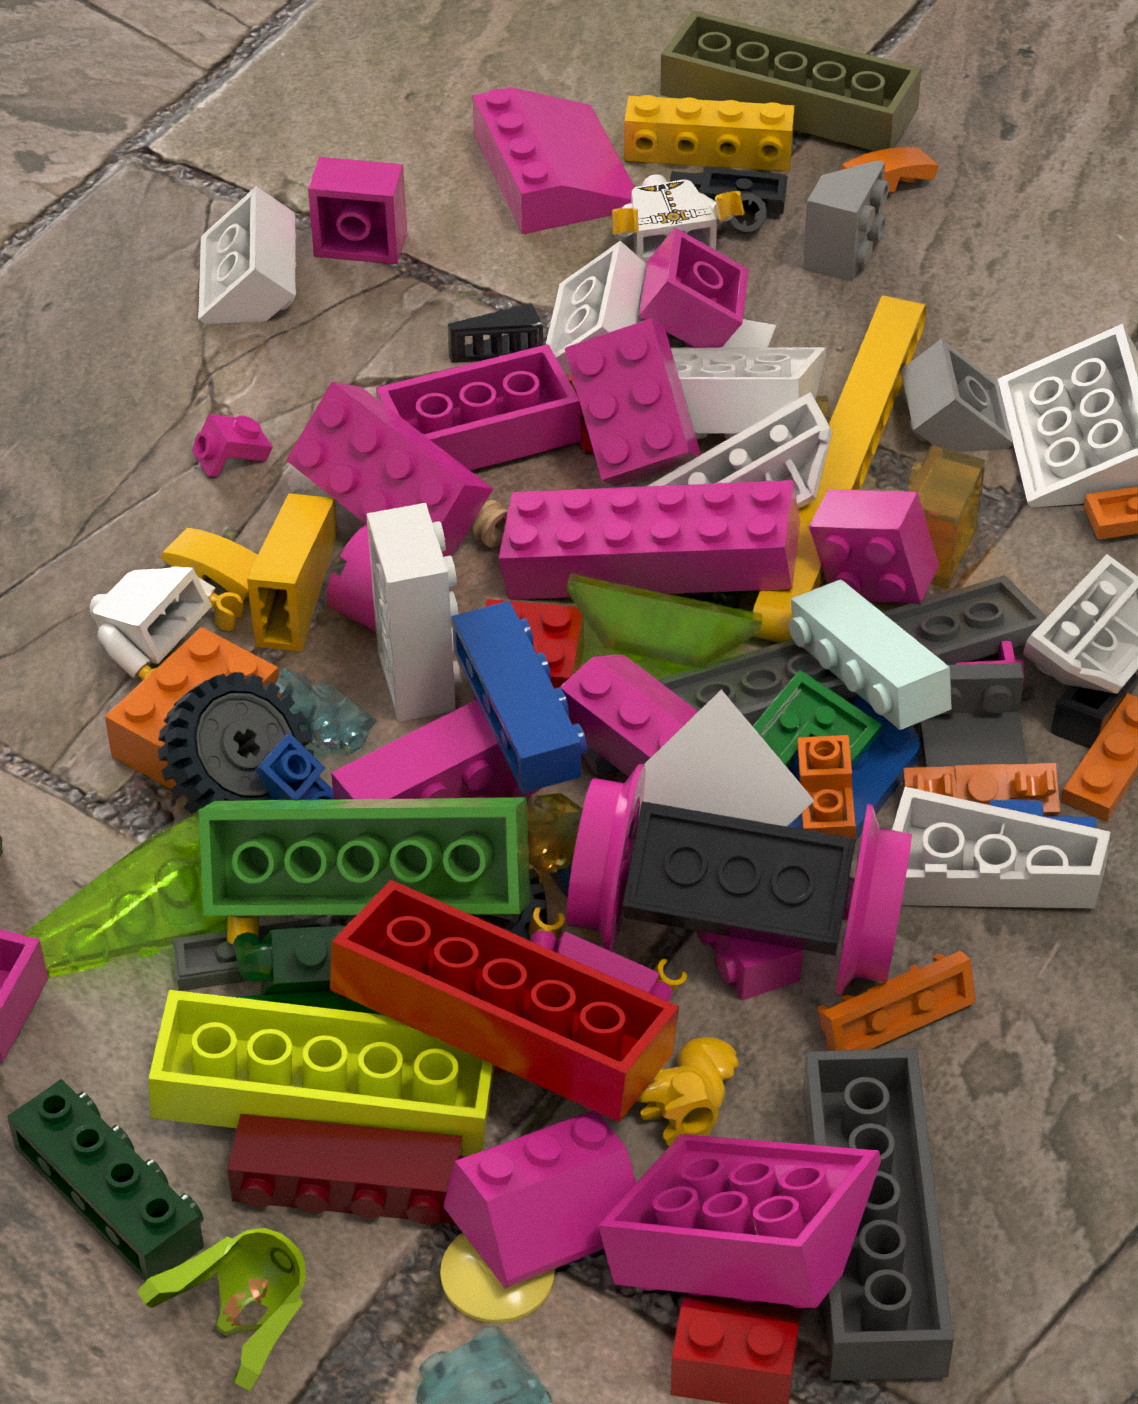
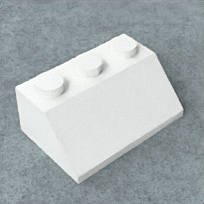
[198,186,296,324]
[546,241,646,375]

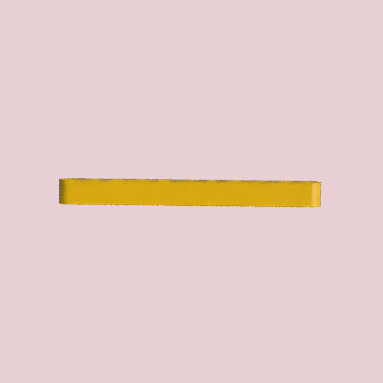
[750,295,927,643]

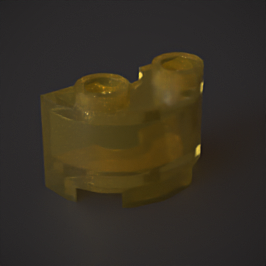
[527,793,583,873]

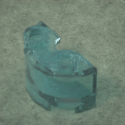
[276,668,377,754]
[415,1325,553,1404]

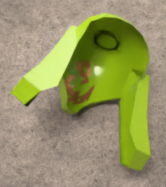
[137,1228,306,1391]

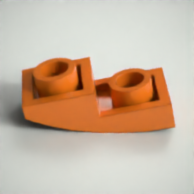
[840,147,939,193]
[798,735,856,839]

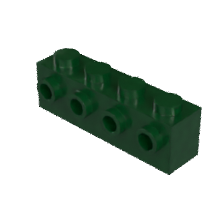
[7,1079,204,1281]

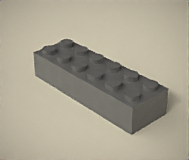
[803,1048,954,1381]

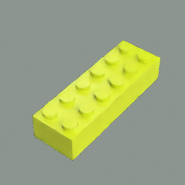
[148,990,495,1156]

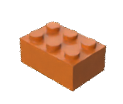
[105,627,282,798]

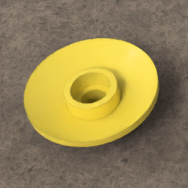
[440,1233,555,1324]

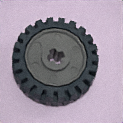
[158,672,314,814]

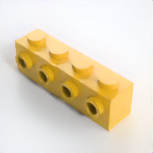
[624,95,795,171]

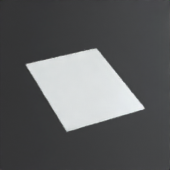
[643,689,815,826]

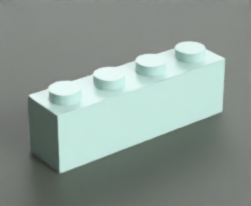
[789,579,952,730]

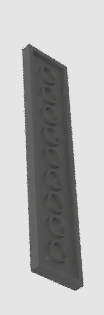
[582,575,1047,776]

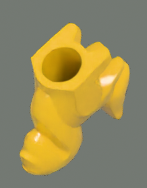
[636,1037,739,1146]

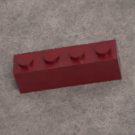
[227,1114,464,1225]

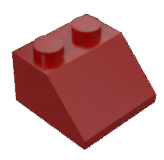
[671,1293,803,1404]

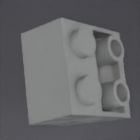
[803,160,889,281]

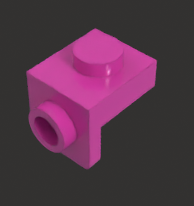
[192,414,273,477]

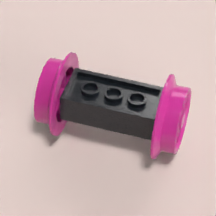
[566,764,912,996]

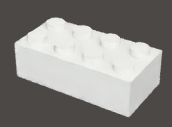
[367,503,462,722]

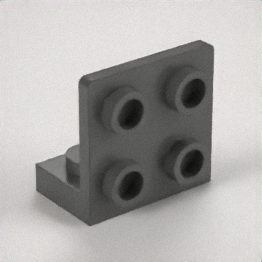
[919,663,1027,767]

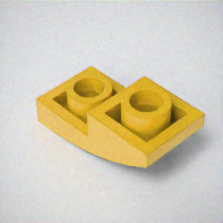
[160,528,258,601]

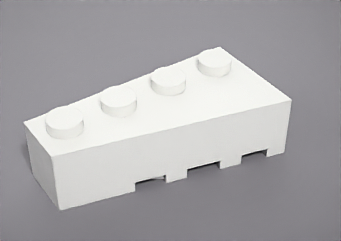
[892,787,1111,909]

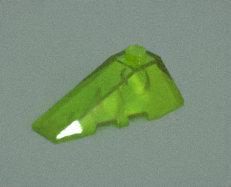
[22,814,228,978]

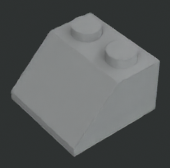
[901,338,1013,453]

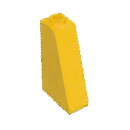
[247,493,338,652]

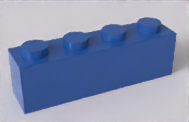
[452,601,587,794]

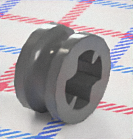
[730,193,767,232]

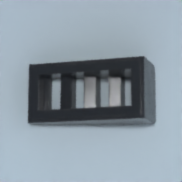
[448,303,543,363]
[1051,673,1138,748]

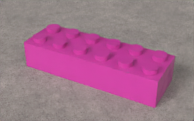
[498,480,800,599]

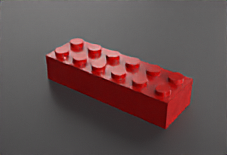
[330,880,679,1122]

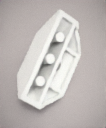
[648,392,833,509]
[1023,554,1138,694]

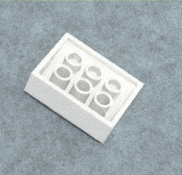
[998,324,1138,508]
[671,347,826,439]

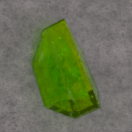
[566,573,762,672]

